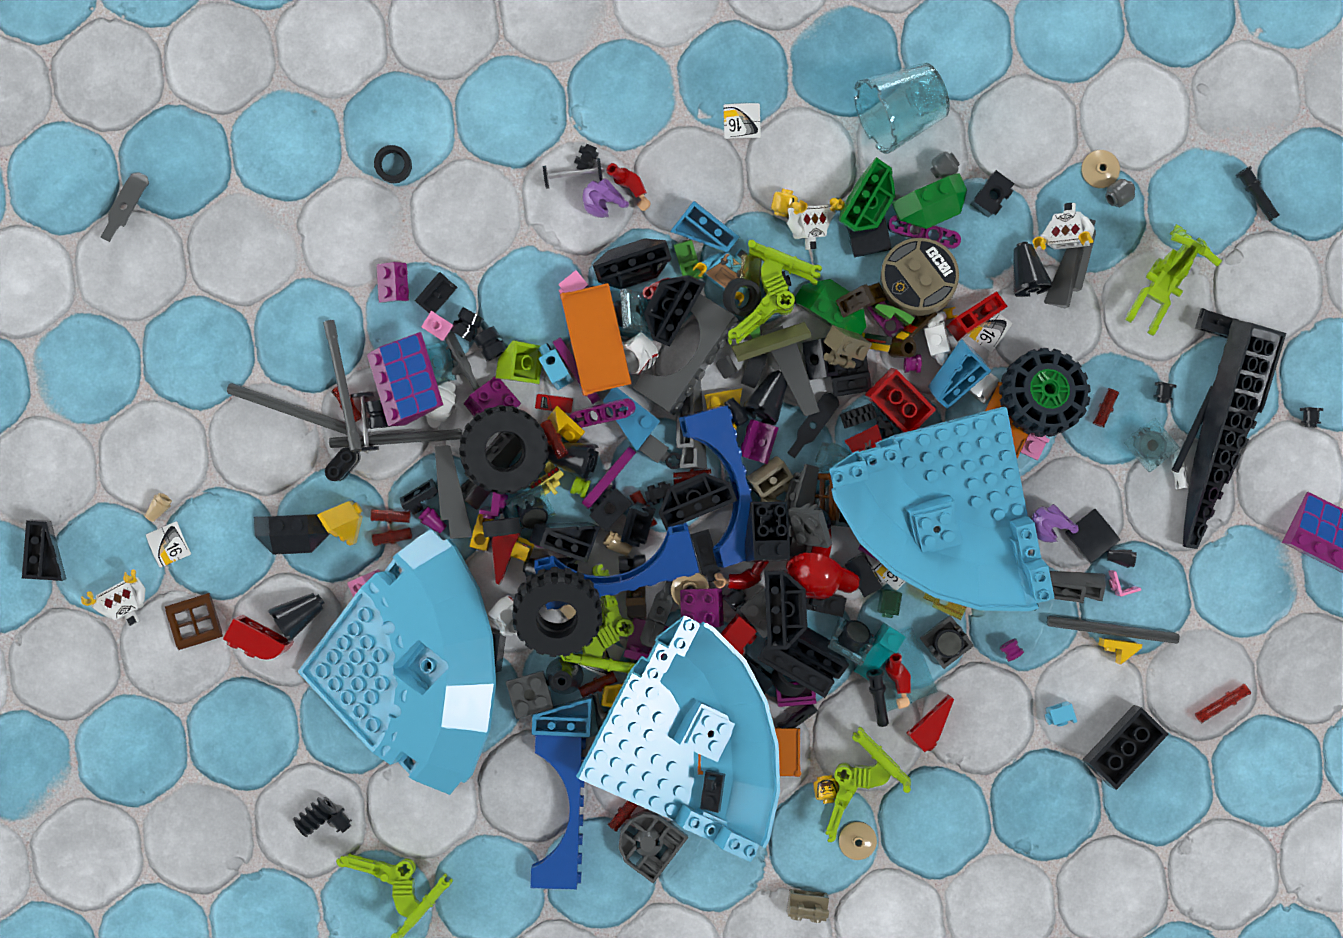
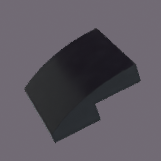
[847,216,892,258]
[831,354,872,397]
[1065,509,1120,564]

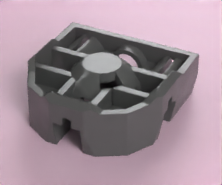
[618,810,688,884]

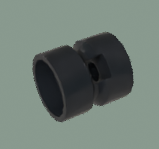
[450,307,484,342]
[473,326,507,362]
[365,400,392,429]
[618,554,646,574]

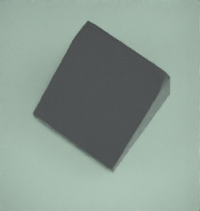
[716,355,738,379]

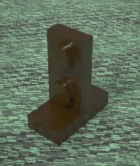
[835,282,887,318]
[626,586,647,618]

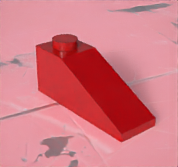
[946,291,1008,342]
[492,530,522,585]
[906,694,954,752]

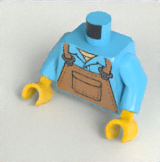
[693,249,750,306]

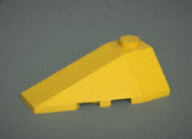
[317,501,363,546]

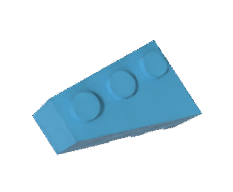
[670,201,740,252]
[928,339,991,409]
[603,388,660,451]
[532,695,592,737]

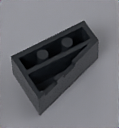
[22,519,67,581]
[529,522,600,563]

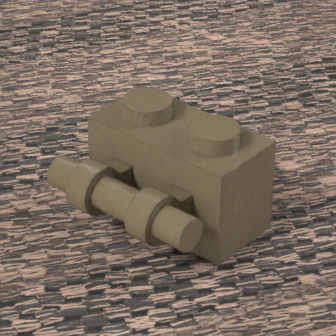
[824,325,872,369]
[746,456,793,500]
[787,889,829,923]

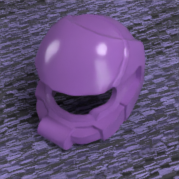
[582,178,629,218]
[1031,504,1078,543]

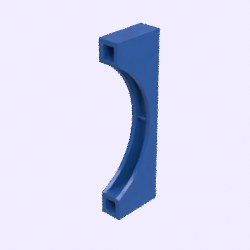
[679,405,753,568]
[534,523,699,610]
[530,735,586,890]

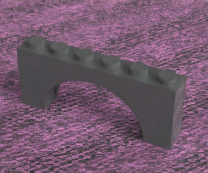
[633,294,739,416]

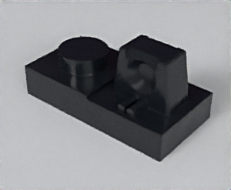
[400,479,438,515]
[806,595,847,617]
[700,770,725,813]

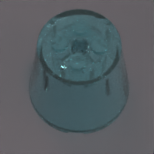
[854,63,950,154]

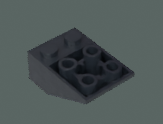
[745,501,791,562]

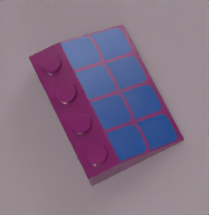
[367,332,443,427]
[1282,492,1343,573]

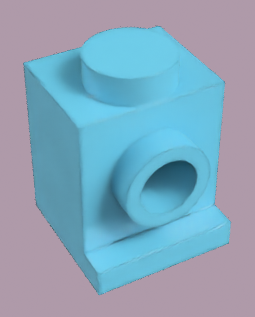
[1045,701,1077,727]

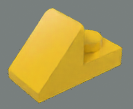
[547,406,585,443]
[1098,637,1142,665]

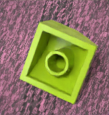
[495,341,542,384]

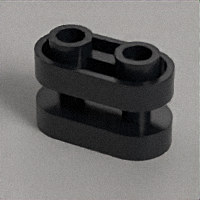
[325,447,361,481]

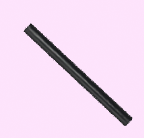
[1171,386,1213,473]

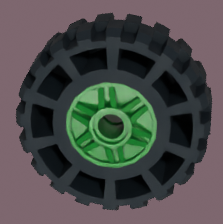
[999,348,1091,437]

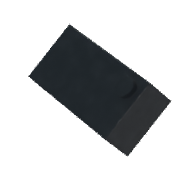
[1082,705,1169,790]

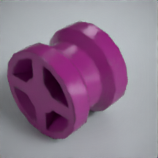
[904,354,922,373]
[1000,638,1024,662]

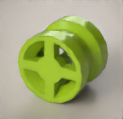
[570,477,591,498]

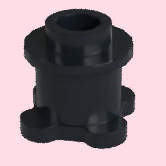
[1153,381,1177,404]
[1300,407,1324,428]
[722,589,747,611]
[327,808,352,833]

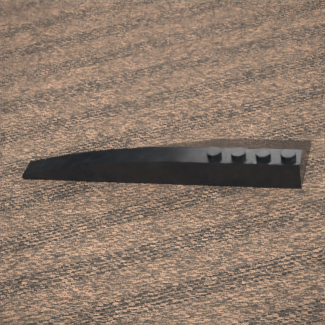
[1183,319,1287,549]

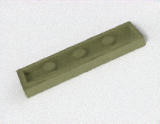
[732,322,811,362]

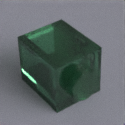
[877,589,902,618]

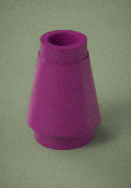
[418,507,447,534]

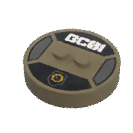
[880,238,959,316]

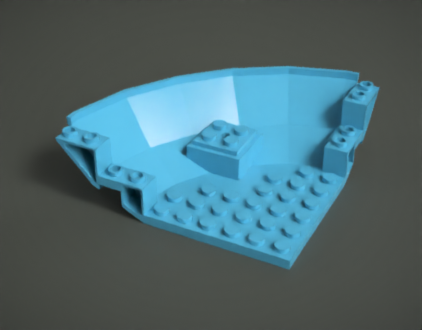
[829,406,1054,611]
[298,529,496,795]
[576,616,780,862]

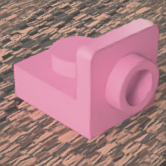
[1020,433,1050,460]

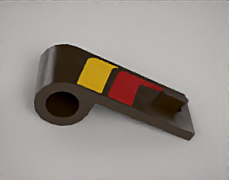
[888,312,937,358]

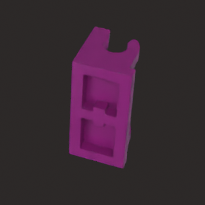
[776,682,817,707]

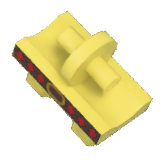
[530,462,565,495]

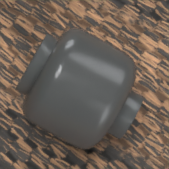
[930,151,960,179]
[1105,179,1135,208]

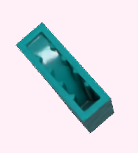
[853,622,906,681]

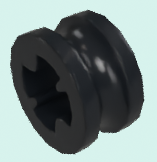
[665,452,681,469]

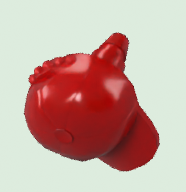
[786,528,860,599]

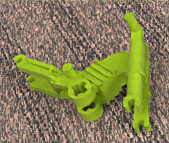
[1125,224,1222,336]
[728,240,822,345]
[559,564,636,674]
[825,727,911,842]
[336,853,453,938]

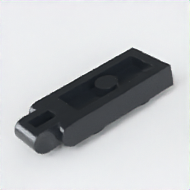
[690,529,721,583]

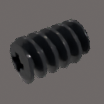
[293,797,337,837]

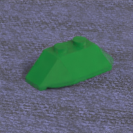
[839,157,896,232]
[891,173,967,229]
[795,279,867,335]

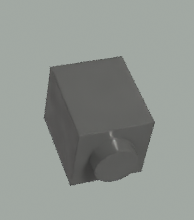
[639,434,670,463]

